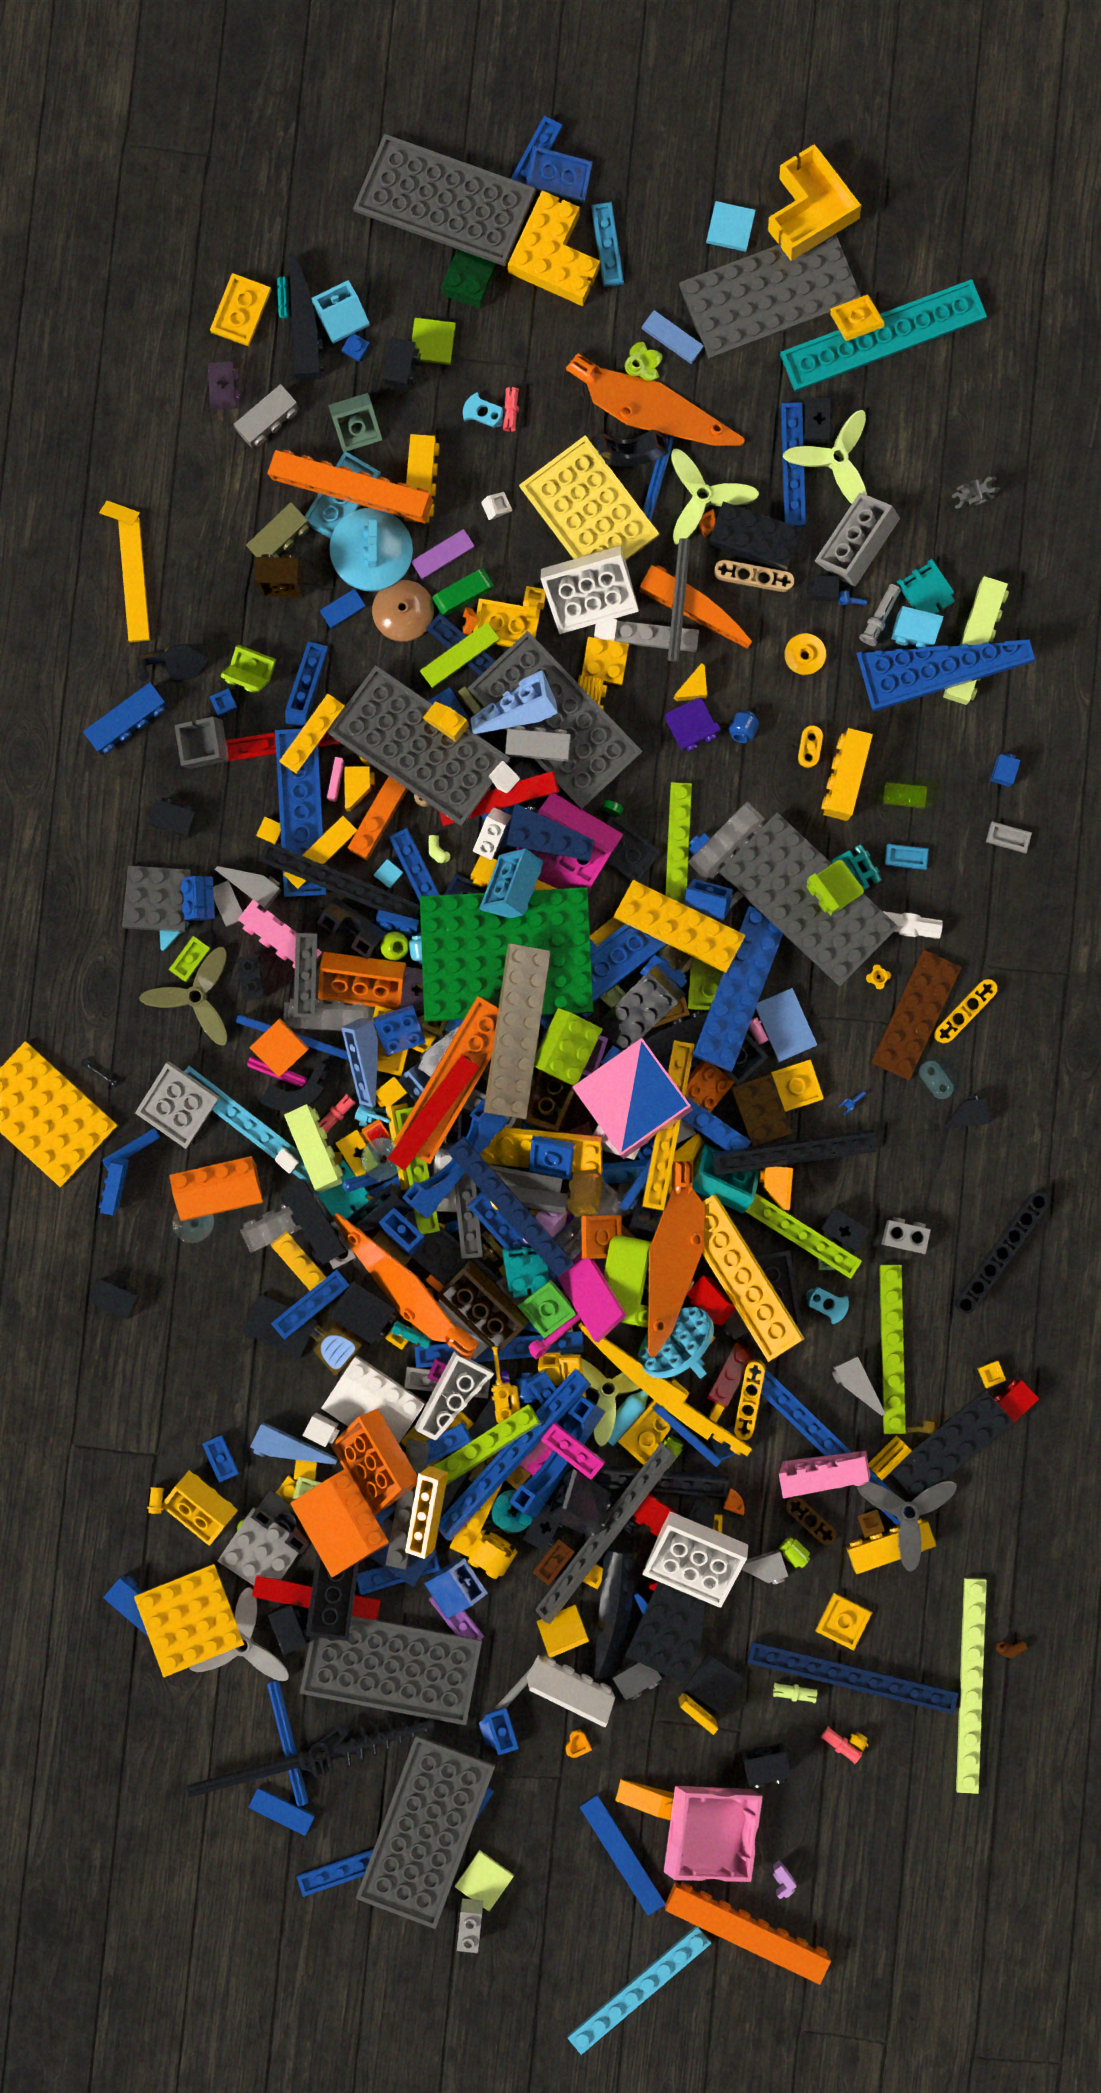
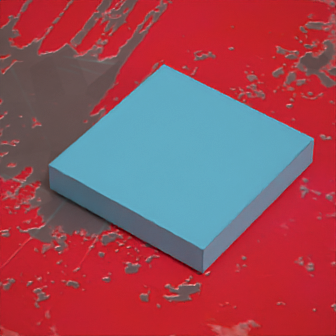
[706,201,755,252]

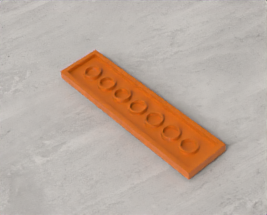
[393,996,499,1164]

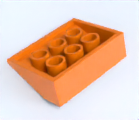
[331,1409,418,1516]
[290,1468,389,1577]

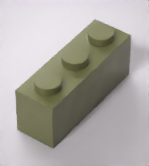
[246,502,311,558]

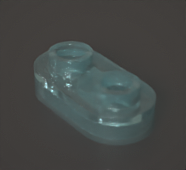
[919,1061,953,1099]

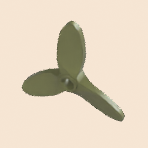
[139,947,228,1046]

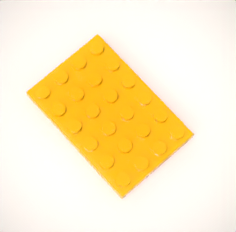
[0,1041,118,1187]

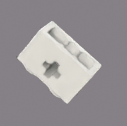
[473,807,512,860]
[303,1413,339,1447]

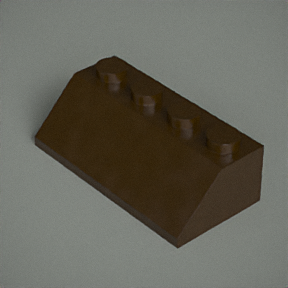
[436,1260,529,1353]

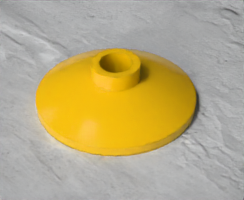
[785,633,826,675]

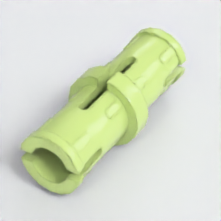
[773,1683,817,1703]

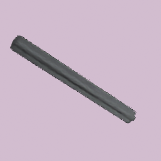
[668,538,690,662]

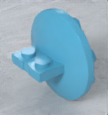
[330,508,413,591]
[638,1307,714,1379]

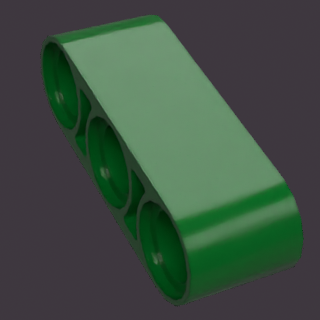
[432,568,494,616]

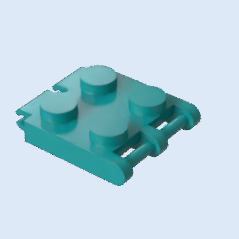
[896,559,954,614]
[310,1159,369,1219]
[503,1246,549,1298]

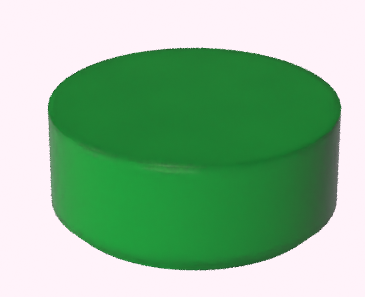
[601,800,623,816]

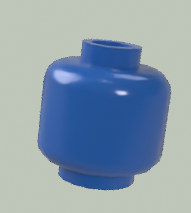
[729,711,759,743]
[514,1373,537,1403]

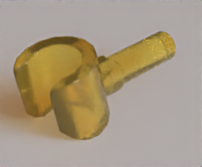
[905,1420,935,1433]

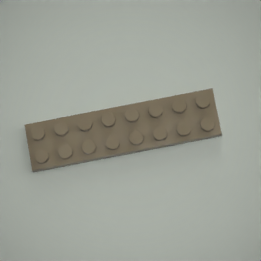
[483,944,550,1119]

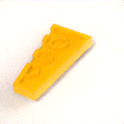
[618,1378,689,1465]

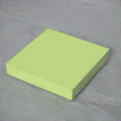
[454,1850,514,1911]

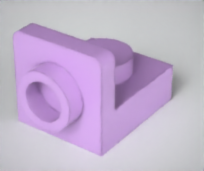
[773,1860,797,1899]

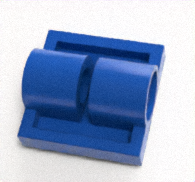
[640,955,687,989]
[373,1005,426,1056]

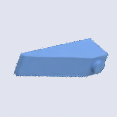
[341,1018,378,1107]
[250,1422,338,1464]

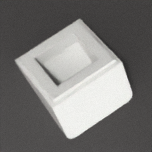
[482,492,512,520]
[594,619,617,641]
[489,761,520,793]
[275,1149,300,1173]

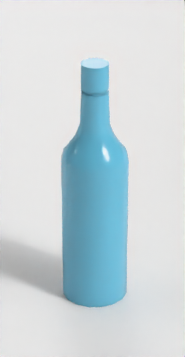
[608,1390,649,1446]

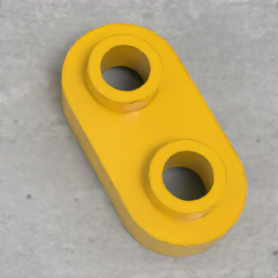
[798,726,823,768]

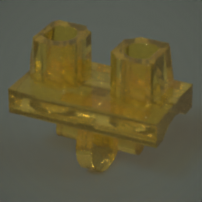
[481,1230,511,1263]

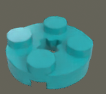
[491,1490,533,1534]

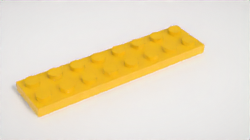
[702,1194,805,1362]

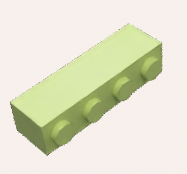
[284,1104,343,1193]

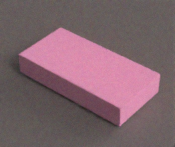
[327,757,345,802]

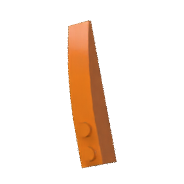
[639,565,752,649]
[348,777,408,861]

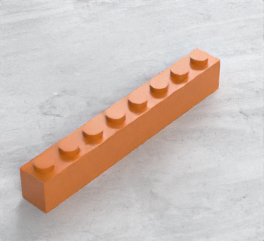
[268,450,433,524]
[665,1881,831,1985]

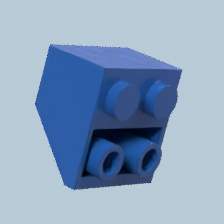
[424,1558,488,1619]

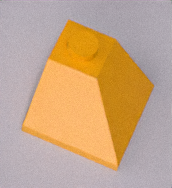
[759,1167,793,1210]

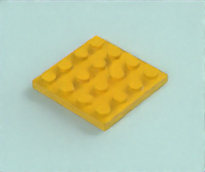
[134,1564,244,1677]

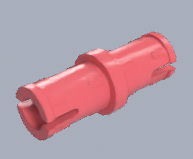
[503,387,519,432]
[318,1094,356,1133]
[820,1726,863,1764]

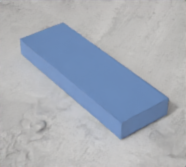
[642,311,704,364]

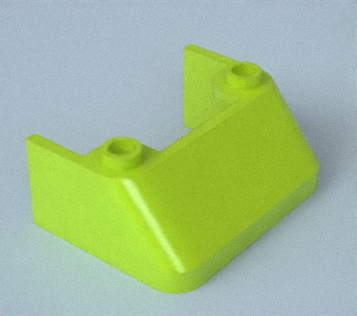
[603,1235,659,1328]

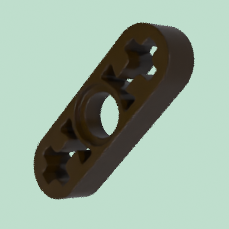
[785,1496,837,1545]

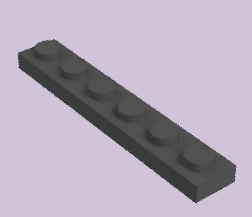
[386,1439,430,1570]

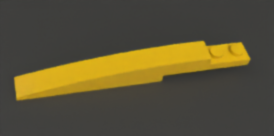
[579,1322,752,1456]

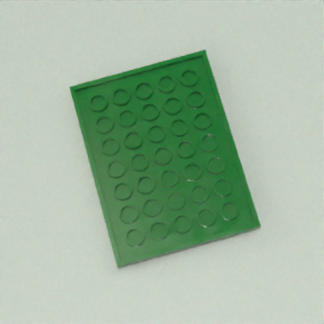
[420,887,594,1022]

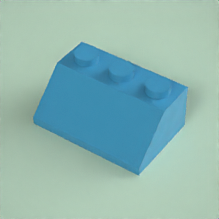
[479,848,544,918]

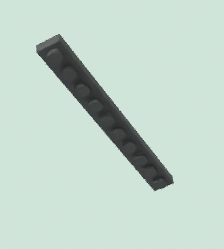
[535,1443,677,1624]

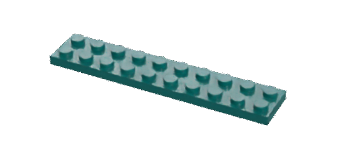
[780,279,987,392]

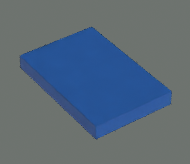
[525,146,593,204]

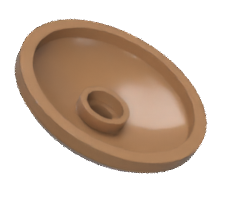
[372,580,434,642]

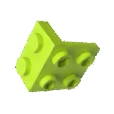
[221,645,276,692]
[806,860,864,916]

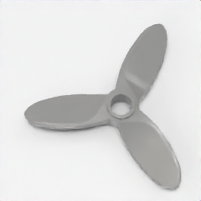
[189,1587,289,1681]

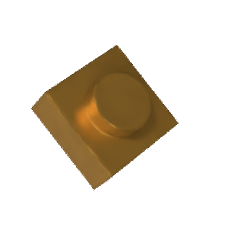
[857,1510,885,1538]

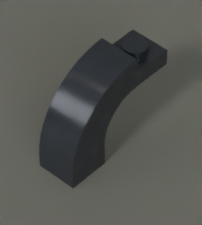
[595,429,669,467]
[260,1061,329,1111]

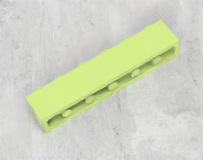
[943,576,1009,705]

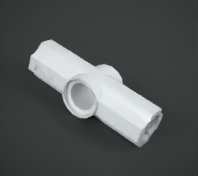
[884,911,942,939]

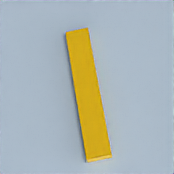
[118,517,150,642]

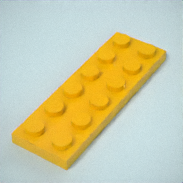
[614,880,745,973]
[480,1127,603,1175]

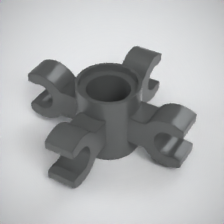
[952,477,1000,508]

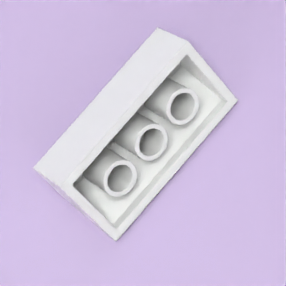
[527,1655,615,1727]

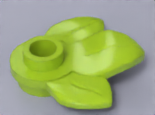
[625,342,663,381]

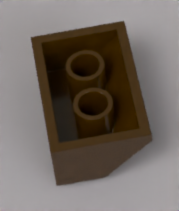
[521,1070,583,1133]

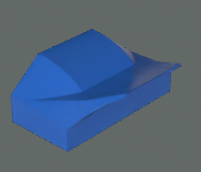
[479,1706,519,1755]

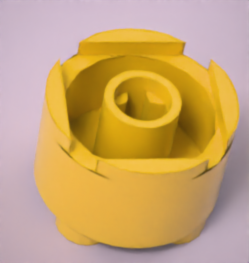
[468,1530,517,1579]

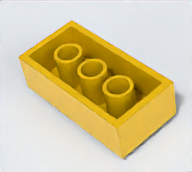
[821,728,873,821]

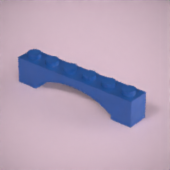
[402,1099,508,1218]
[510,1396,606,1518]

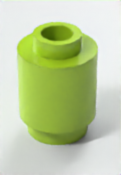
[779,1536,810,1568]

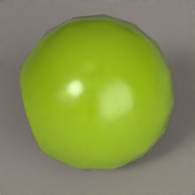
[380,931,409,961]

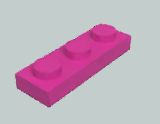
[541,1422,605,1479]

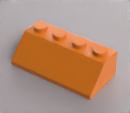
[318,952,406,1010]
[169,1156,263,1222]

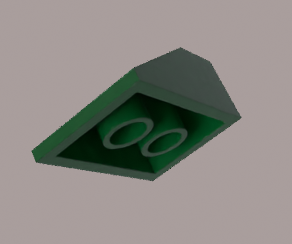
[441,249,497,309]

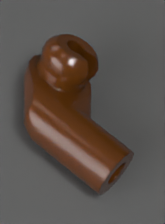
[996,1640,1028,1658]

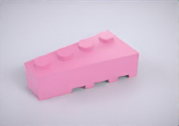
[238,900,323,968]
[779,1451,870,1498]

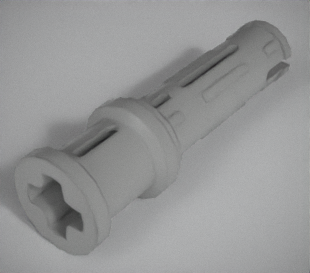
[859,584,901,646]

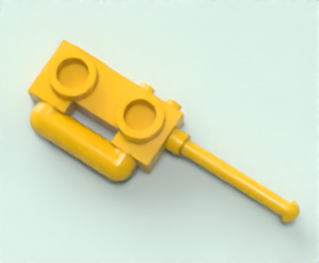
[491,1346,520,1424]

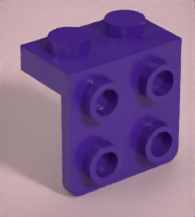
[665,698,721,752]

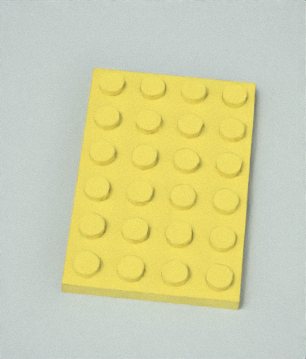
[519,436,659,561]

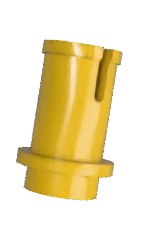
[147,1487,164,1514]

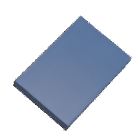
[755,988,817,1062]

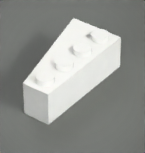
[415,1351,494,1441]

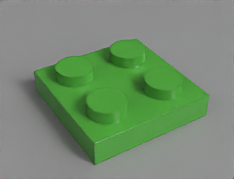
[518,1279,577,1338]

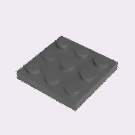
[122,866,191,932]

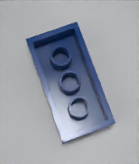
[99,1157,129,1216]

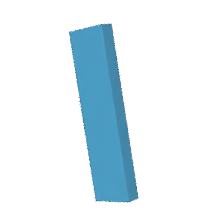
[591,202,624,287]

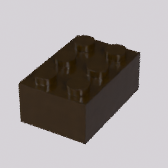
[255,554,304,598]
[730,1074,792,1147]

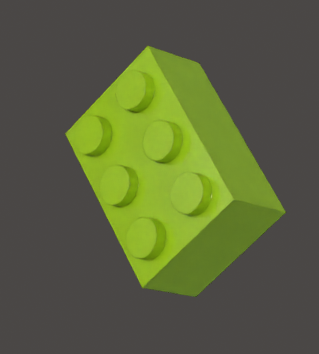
[534,1008,602,1085]

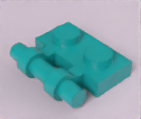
[831,844,881,890]

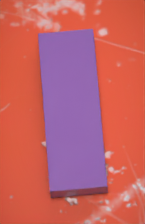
[411,529,475,580]
[429,1597,484,1639]

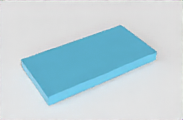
[305,451,381,539]

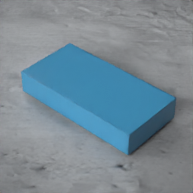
[884,844,929,870]

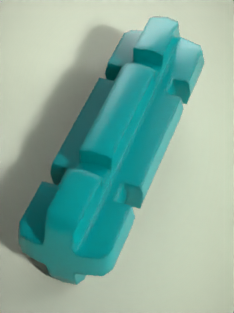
[277,277,290,318]
[391,1322,432,1349]

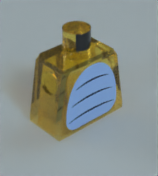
[309,1325,362,1376]

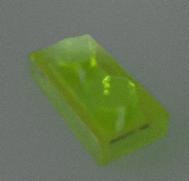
[883,782,927,809]

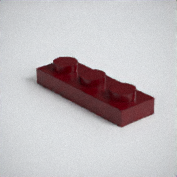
[707,1343,754,1408]

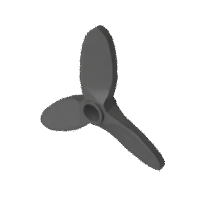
[857,1481,957,1572]

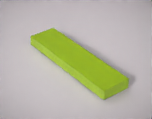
[420,622,500,689]

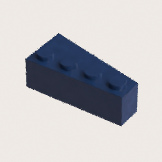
[507,803,595,862]

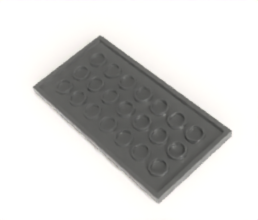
[353,134,536,266]
[679,234,861,360]
[467,631,642,809]
[327,665,511,827]
[719,813,899,987]
[300,1616,482,1725]
[356,1735,495,1929]

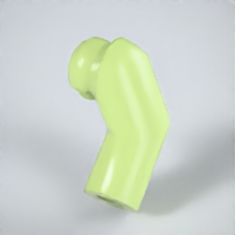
[429,835,450,863]

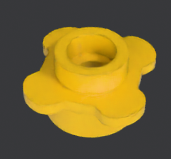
[866,965,891,989]

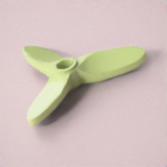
[783,410,867,504]
[671,449,759,544]
[563,1354,641,1447]

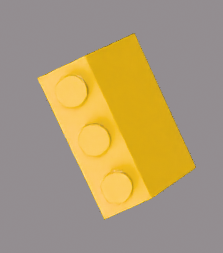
[162,1470,238,1546]

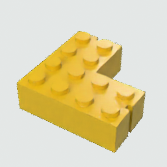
[768,144,861,261]
[508,191,600,306]

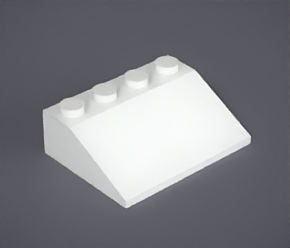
[541,546,639,634]
[321,1355,426,1444]
[643,1512,748,1608]

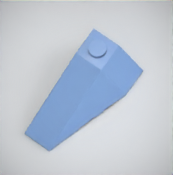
[471,670,558,734]

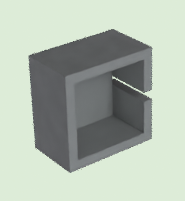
[175,717,229,769]

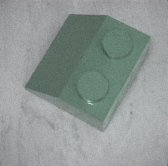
[328,393,382,452]

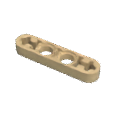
[714,560,794,592]

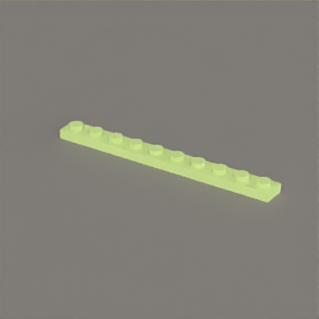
[956,1578,987,1794]

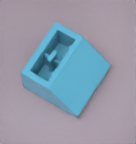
[312,280,370,343]

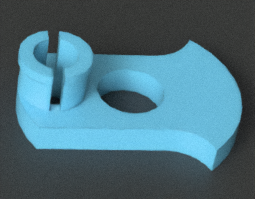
[463,392,504,428]
[806,1287,849,1324]

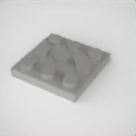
[135,1062,220,1149]
[217,1507,298,1585]

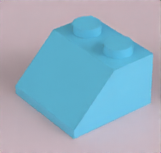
[891,606,943,649]

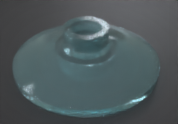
[361,1138,400,1180]
[172,1210,214,1243]

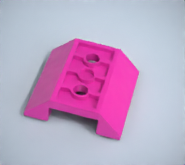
[516,793,624,894]

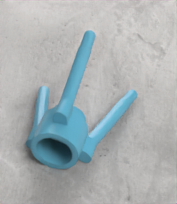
[355,1104,390,1127]

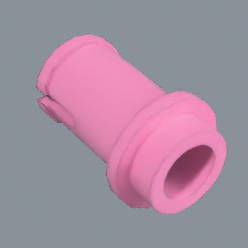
[748,1018,769,1045]

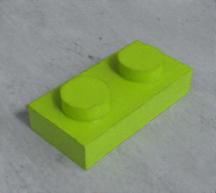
[169,936,211,982]

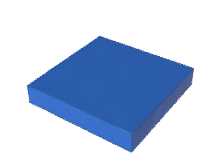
[529,1135,575,1180]

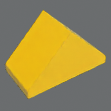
[674,663,707,701]

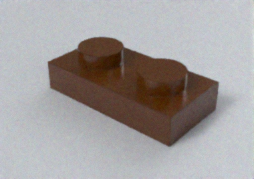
[532,1538,575,1585]

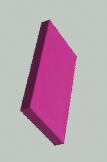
[556,1251,627,1342]

